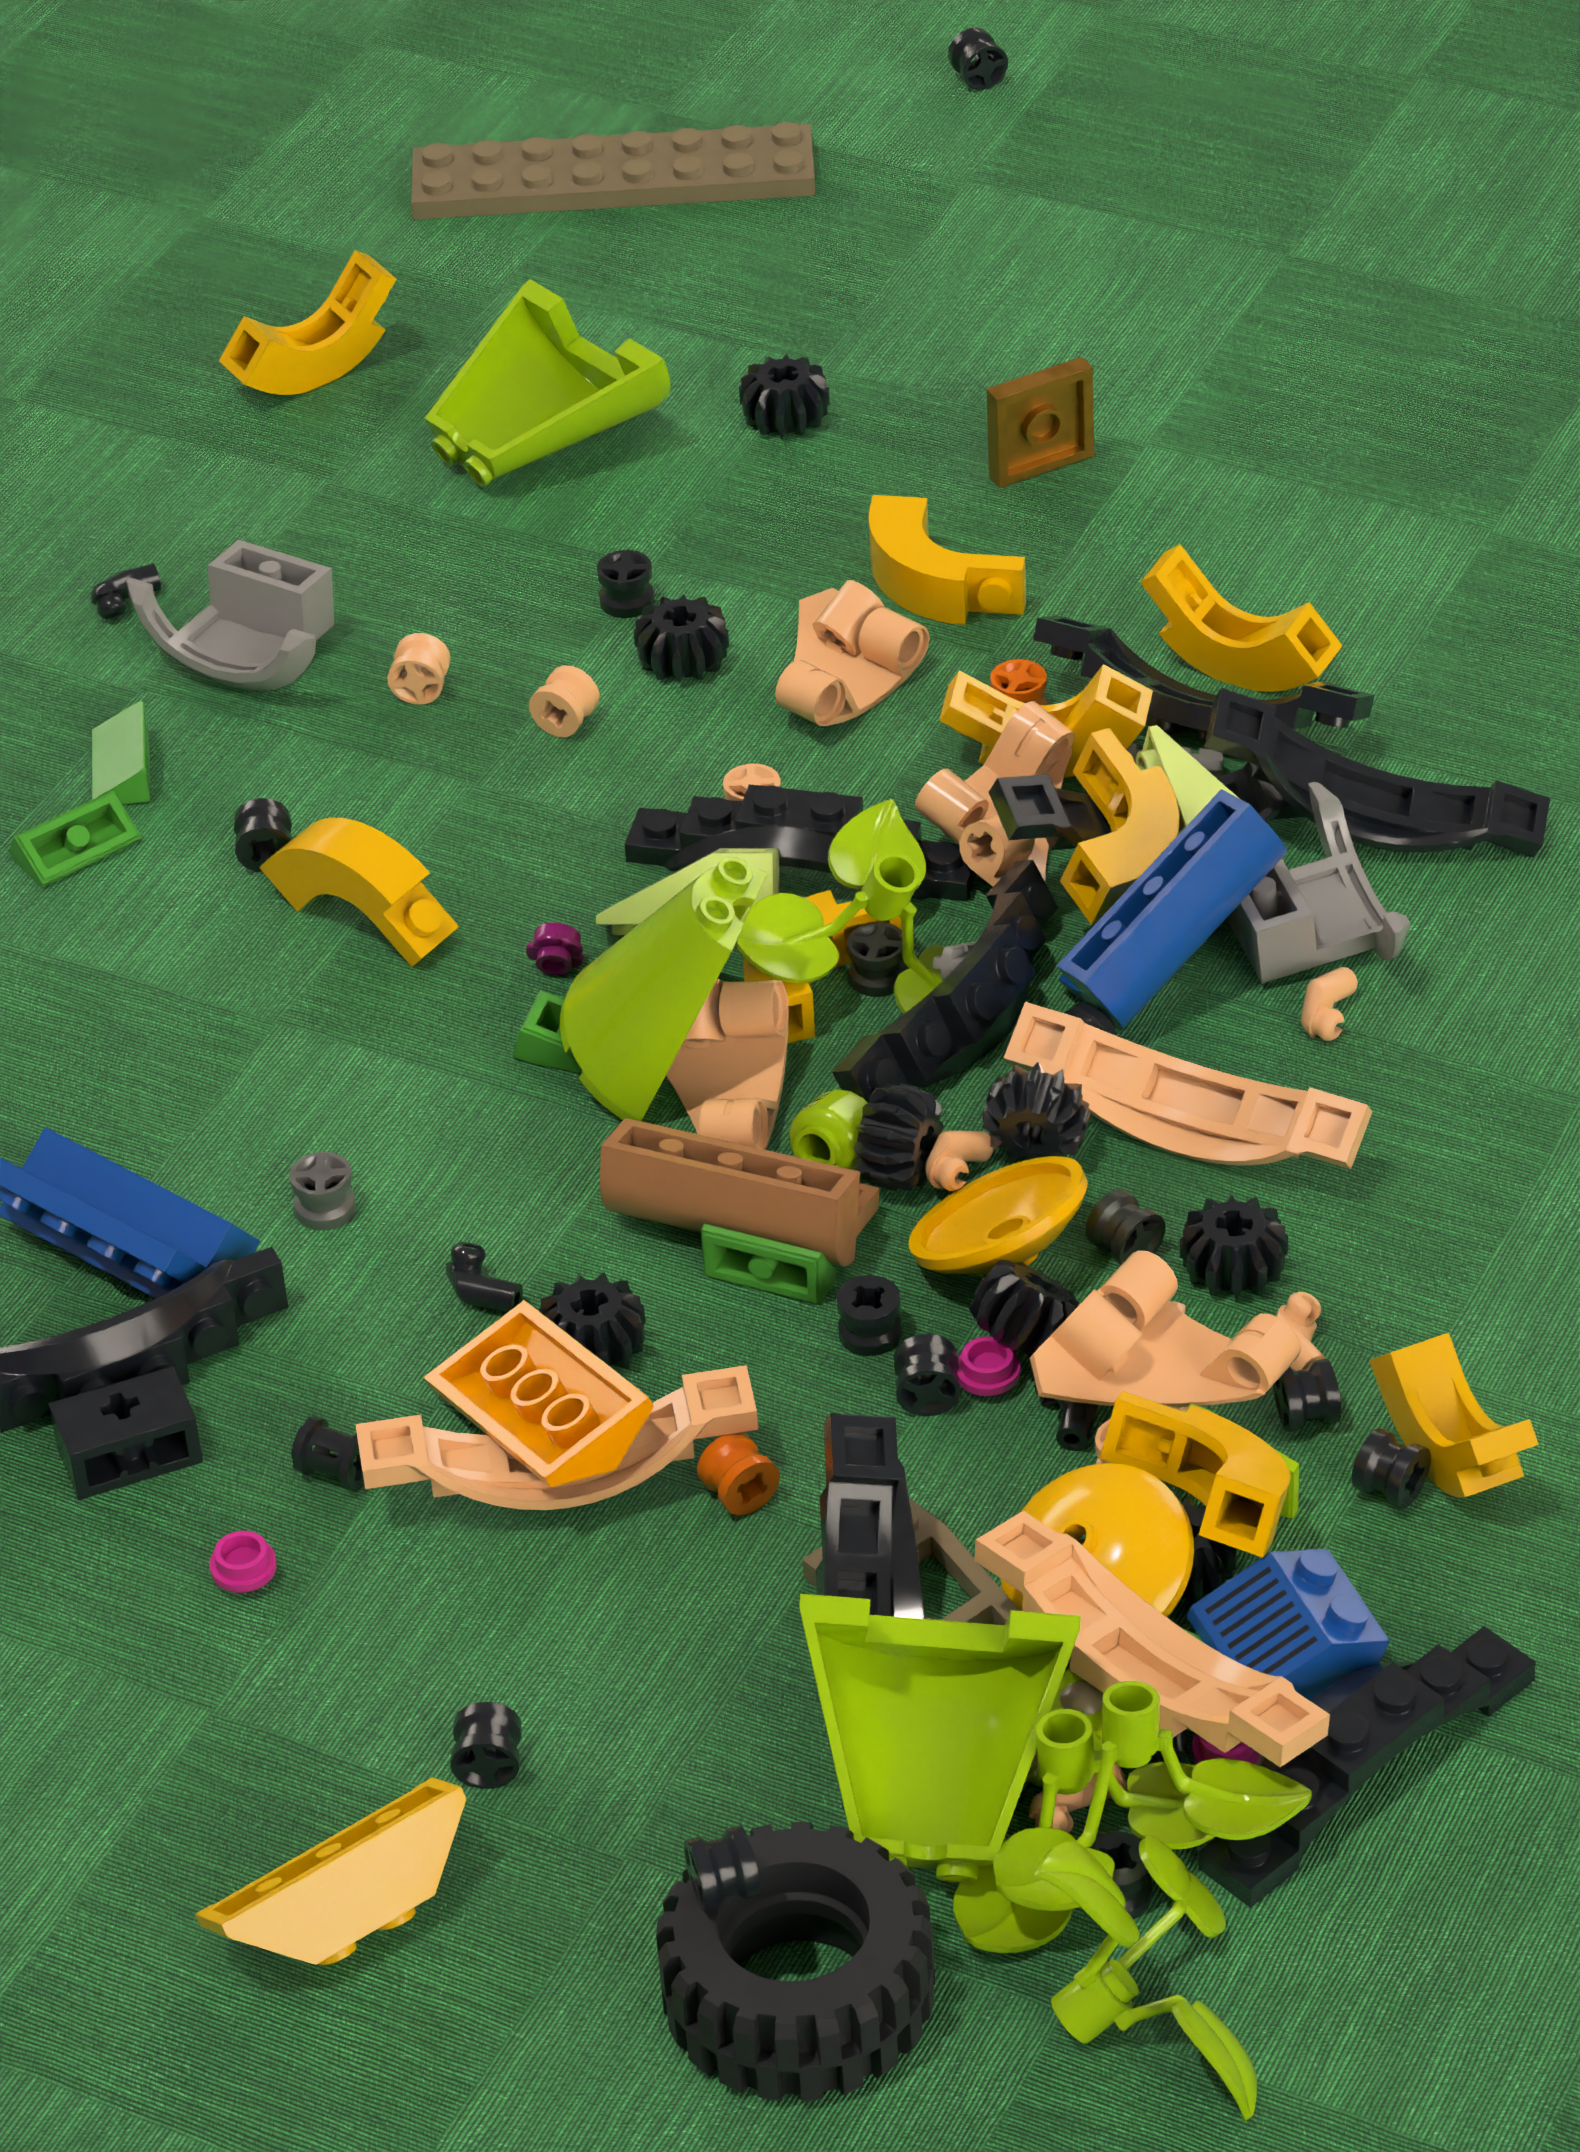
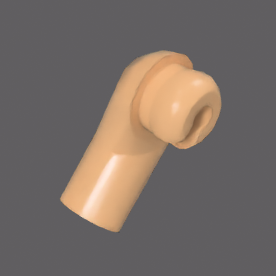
[1300,967,1358,1041]
[924,1130,994,1191]

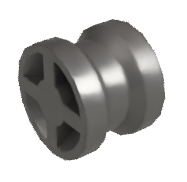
[289,1152,356,1230]

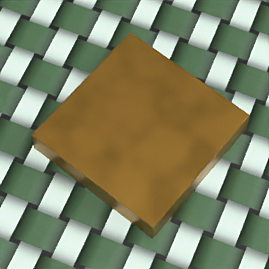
[986,357,1094,488]

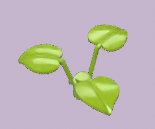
[735,799,945,1015]
[993,1669,1312,1911]
[953,1709,1214,1953]
[1034,1835,1257,2123]

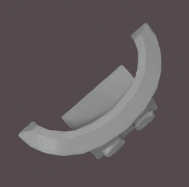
[126,540,334,691]
[1226,782,1411,984]

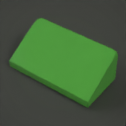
[92,701,150,805]
[9,790,142,888]
[701,1223,836,1305]

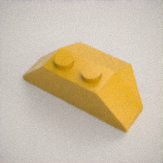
[195,1777,467,1965]

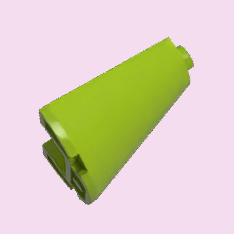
[425,279,671,487]
[560,857,767,1121]
[799,1594,1081,1883]

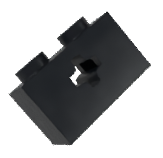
[48,1366,203,1500]

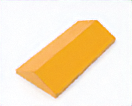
[423,1300,654,1487]

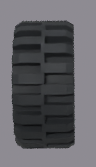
[656,1822,935,2102]

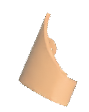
[775,580,930,726]
[914,701,1075,887]
[666,979,789,1150]
[1030,1250,1301,1407]

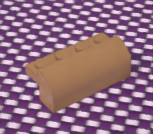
[600,1118,880,1267]

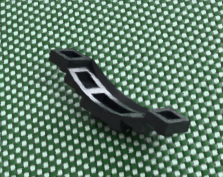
[1033,615,1375,741]
[1204,688,1550,857]
[988,762,1304,850]
[624,784,976,902]
[832,860,1058,1104]
[0,1247,289,1433]
[816,1413,924,1809]
[1199,1626,1536,1908]

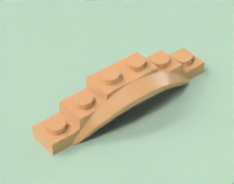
[1004,1002,1372,1170]
[355,1365,758,1510]
[974,1511,1330,1767]

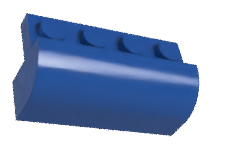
[1057,789,1287,1030]
[0,1127,260,1298]

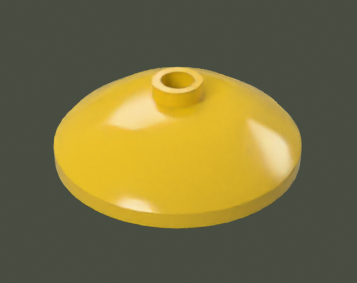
[908,1156,1088,1275]
[1001,1463,1194,1617]

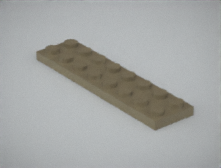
[411,122,815,220]

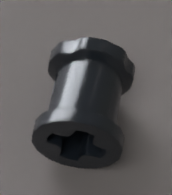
[291,1416,364,1491]

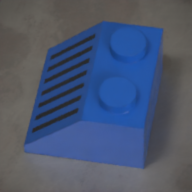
[1187,1549,1390,1701]

